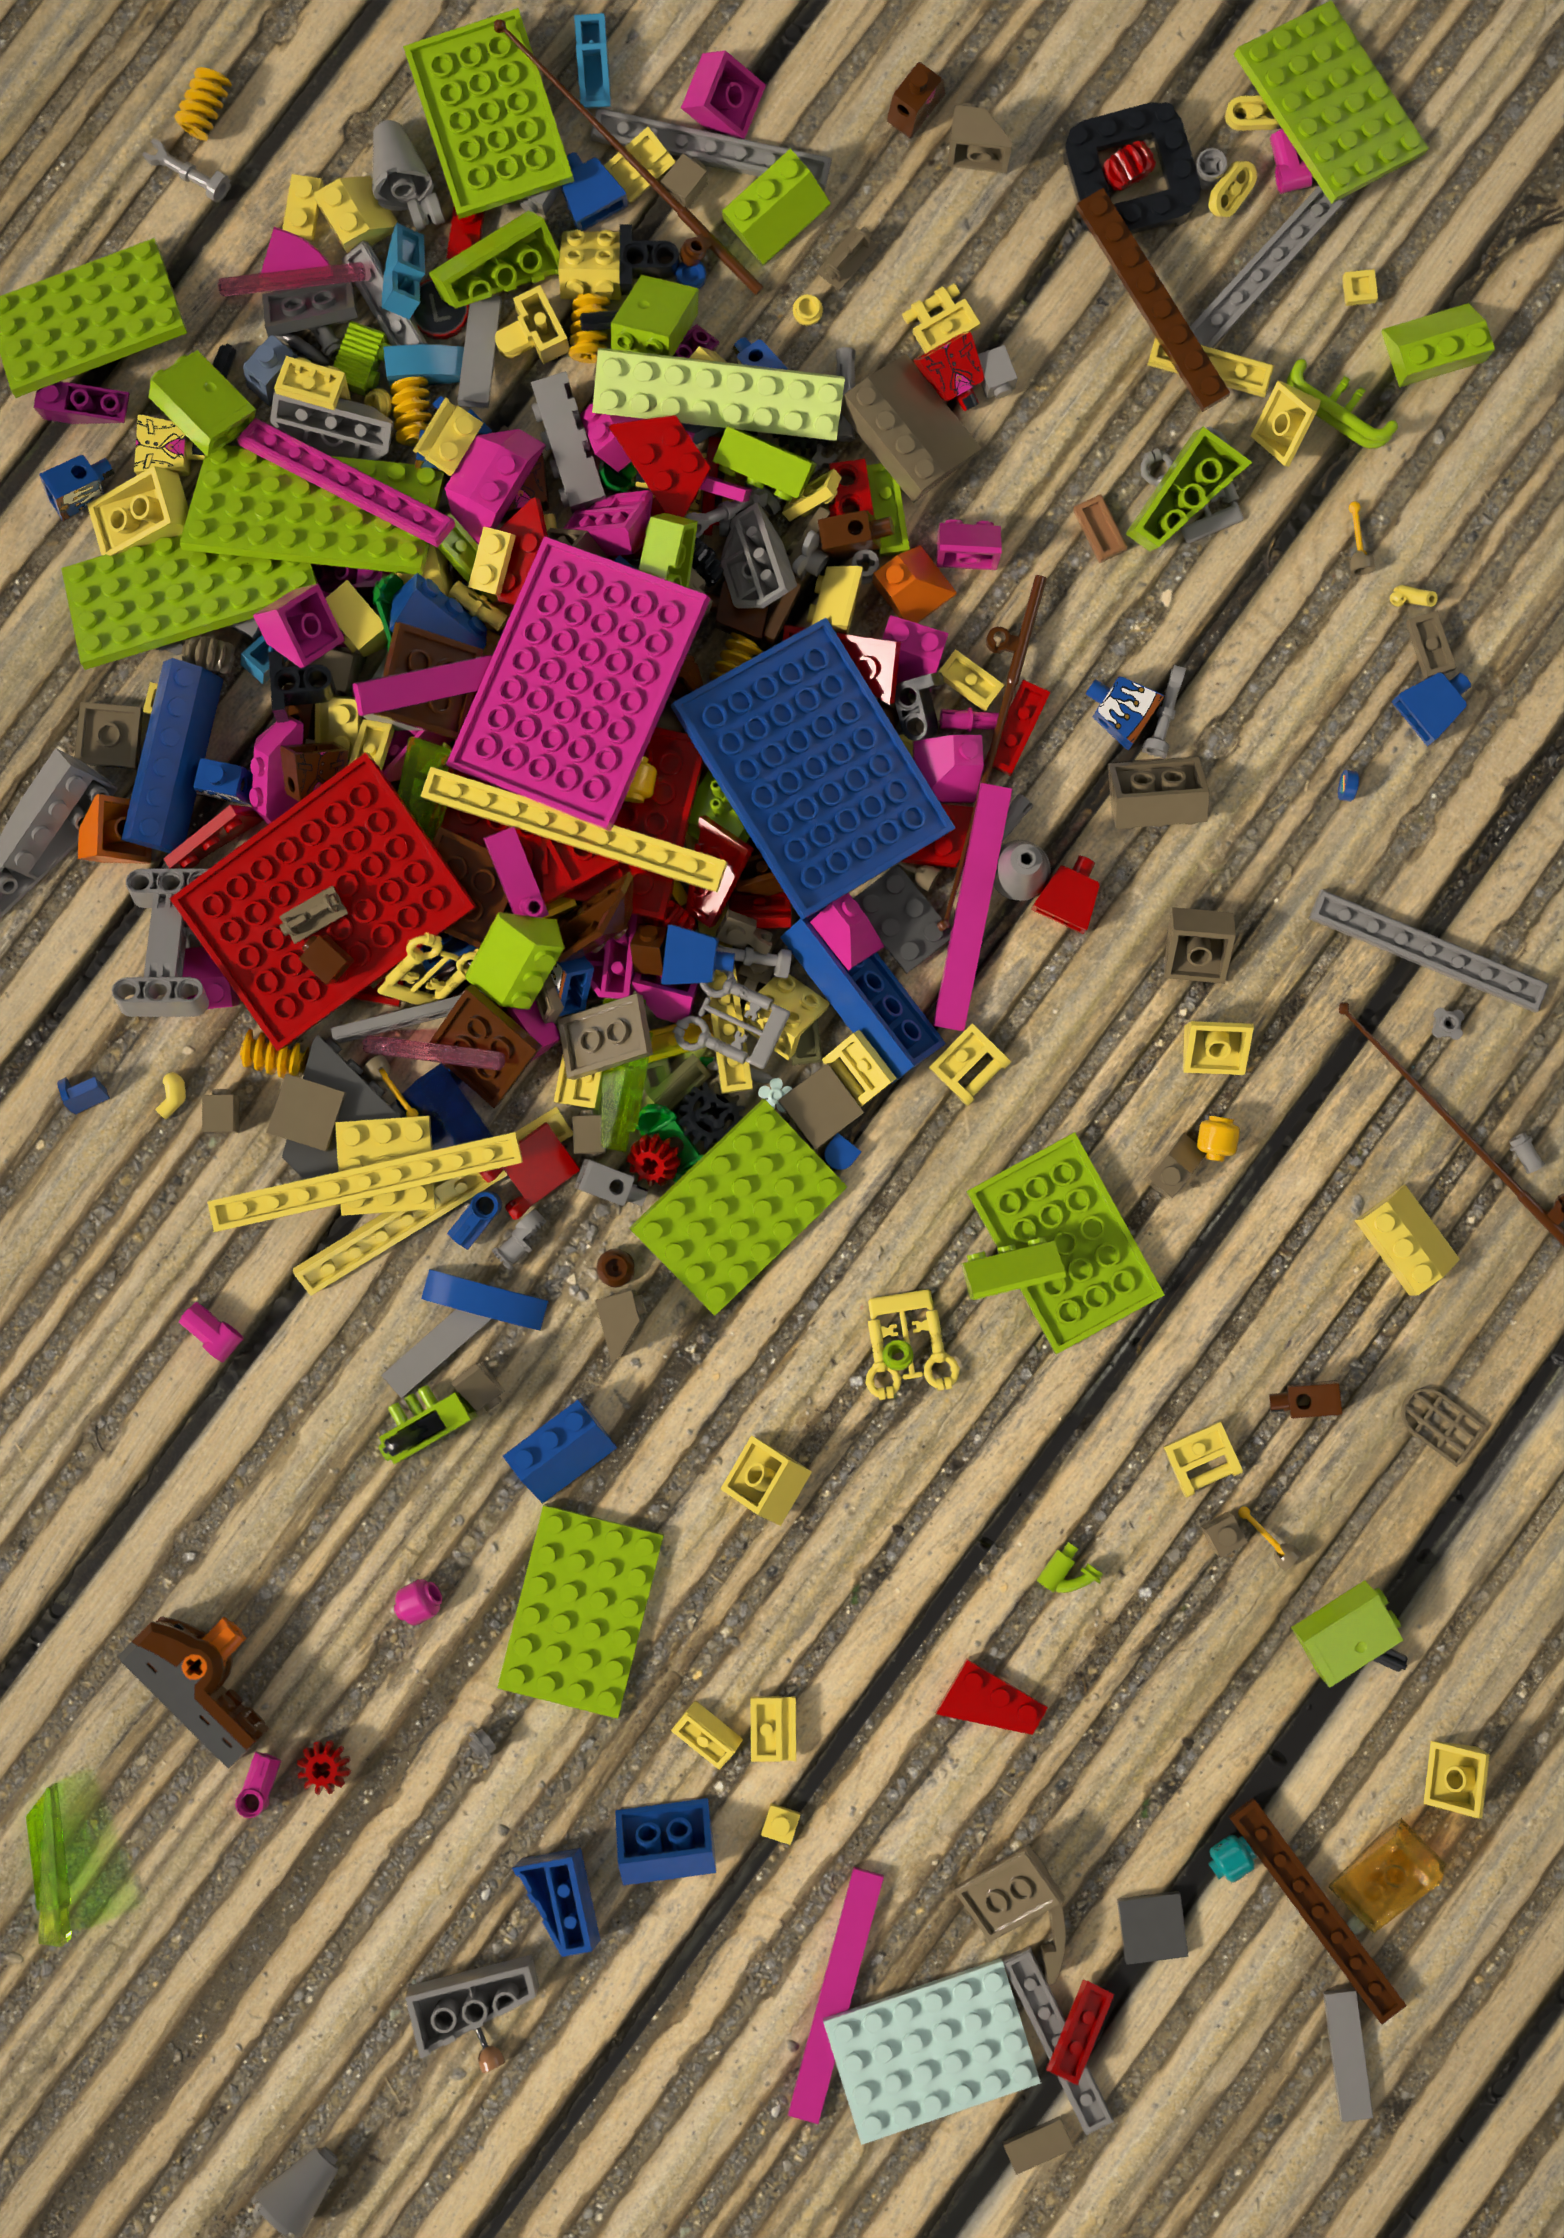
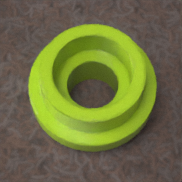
[882,1340,914,1371]

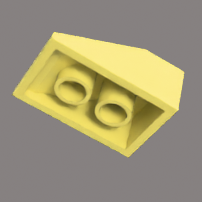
[87,466,189,556]

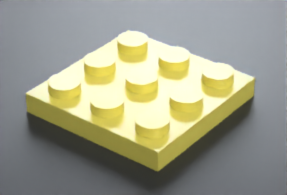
[335,1116,436,1216]

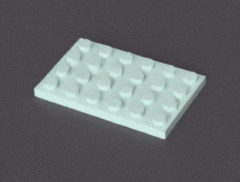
[823,1958,1041,2145]

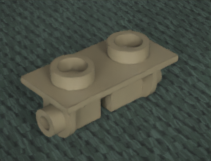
[816,227,878,291]
[279,886,348,944]

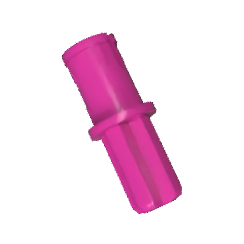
[939,707,999,732]

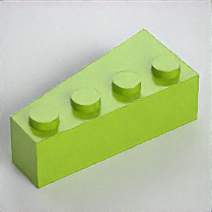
[1126,426,1253,551]
[638,513,698,588]

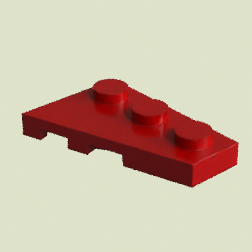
[935,1658,1048,1735]

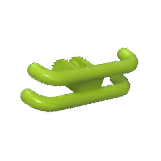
[1287,359,1398,449]

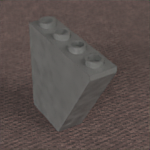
[282,1035,406,1179]

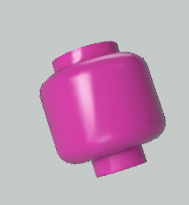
[394,1579,442,1626]

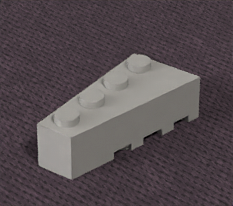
[531,371,606,515]
[405,1955,539,2059]

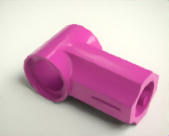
[1270,129,1312,194]
[179,1302,244,1363]
[235,1752,282,1818]

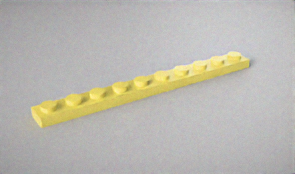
[421,767,728,893]
[685,789,753,1094]
[293,1107,573,1296]
[207,1132,523,1232]

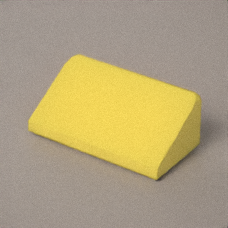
[671,1701,742,1770]

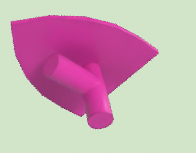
[260,227,336,287]

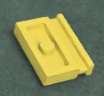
[604,127,676,204]
[413,397,483,476]
[315,695,362,760]
[554,1054,606,1110]
[750,1696,796,1762]

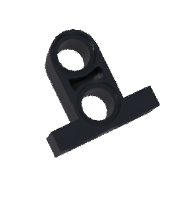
[620,224,680,295]
[268,652,336,723]
[877,672,945,741]

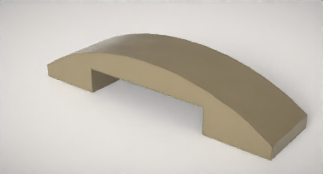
[1033,1850,1065,1985]

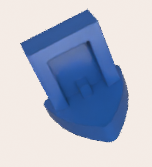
[57,1077,110,1114]

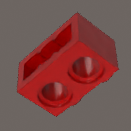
[828,458,874,517]

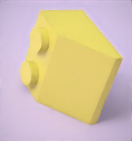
[313,176,398,254]
[807,566,863,633]
[325,580,388,657]
[721,1435,812,1526]

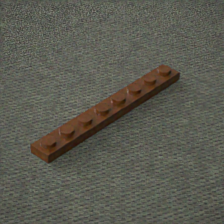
[1076,188,1230,412]
[1228,1798,1407,2025]

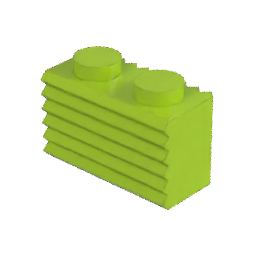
[333,321,391,397]

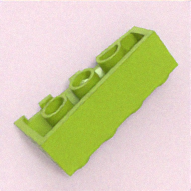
[429,210,560,308]

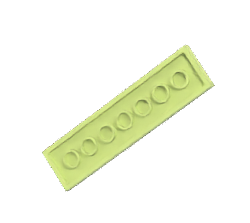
[592,348,845,441]

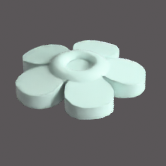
[758,1078,792,1113]

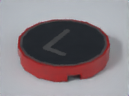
[412,279,470,340]

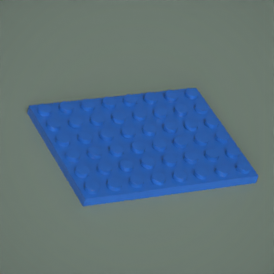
[670,618,955,920]

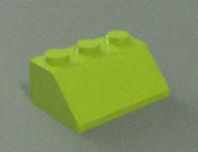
[722,148,831,266]
[1381,303,1495,388]
[713,426,817,502]
[465,912,564,1009]
[961,1236,1067,1300]

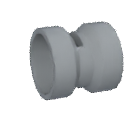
[1195,148,1227,190]
[407,192,445,231]

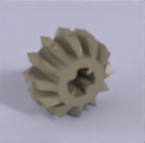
[181,636,235,674]

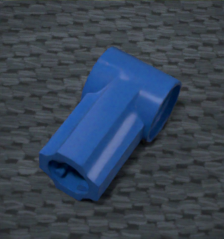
[447,1191,502,1250]

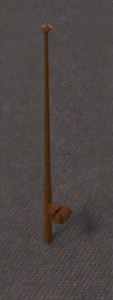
[494,19,764,296]
[937,575,1047,931]
[1339,1002,1564,1247]

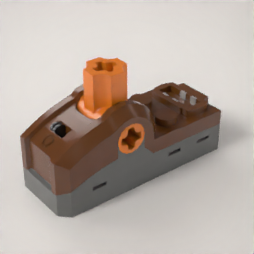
[118,1616,269,1769]

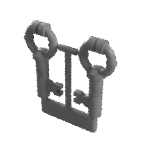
[1141,426,1243,543]
[672,970,790,1069]

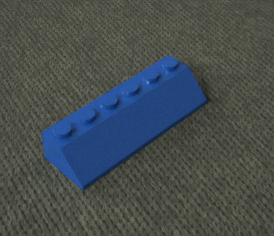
[121,658,224,853]
[780,905,946,1084]

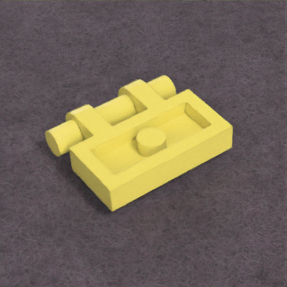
[902,283,981,353]

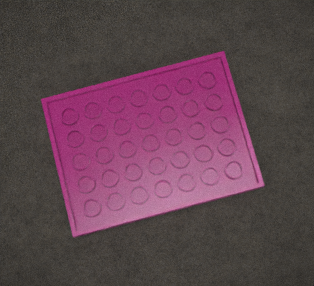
[446,536,711,832]

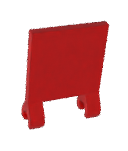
[479,1122,580,1220]

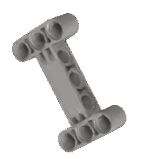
[112,869,209,1017]

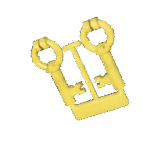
[377,933,479,1006]
[865,1289,960,1400]

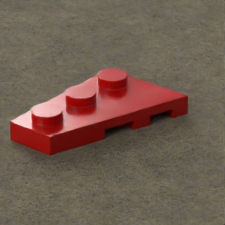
[163,805,263,869]
[686,815,754,928]

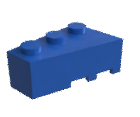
[512,1847,601,1957]

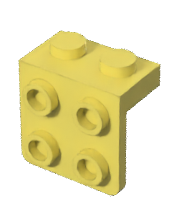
[558,230,621,300]

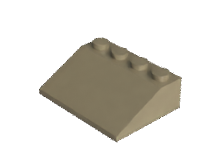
[841,354,982,503]

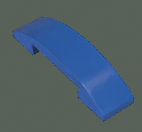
[421,1269,549,1331]

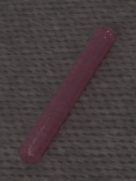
[218,262,366,297]
[362,1035,505,1071]

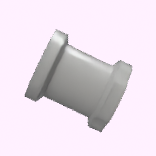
[852,549,879,584]

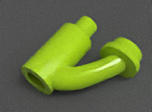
[1036,1542,1103,1593]

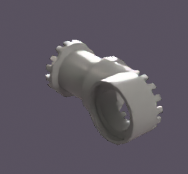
[492,1209,547,1270]

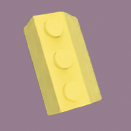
[1354,1184,1460,1296]

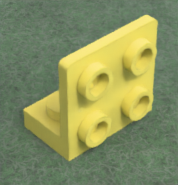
[274,356,351,411]
[742,974,830,1060]

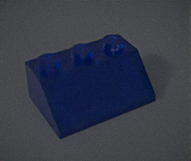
[395,1063,495,1151]

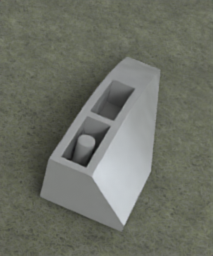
[0,748,118,919]

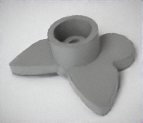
[792,530,829,580]

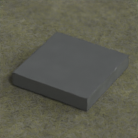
[1117,1891,1189,1965]

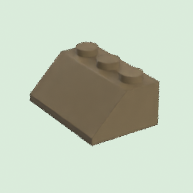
[1108,757,1210,829]

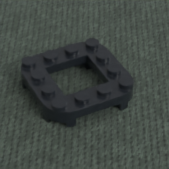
[1063,102,1201,234]

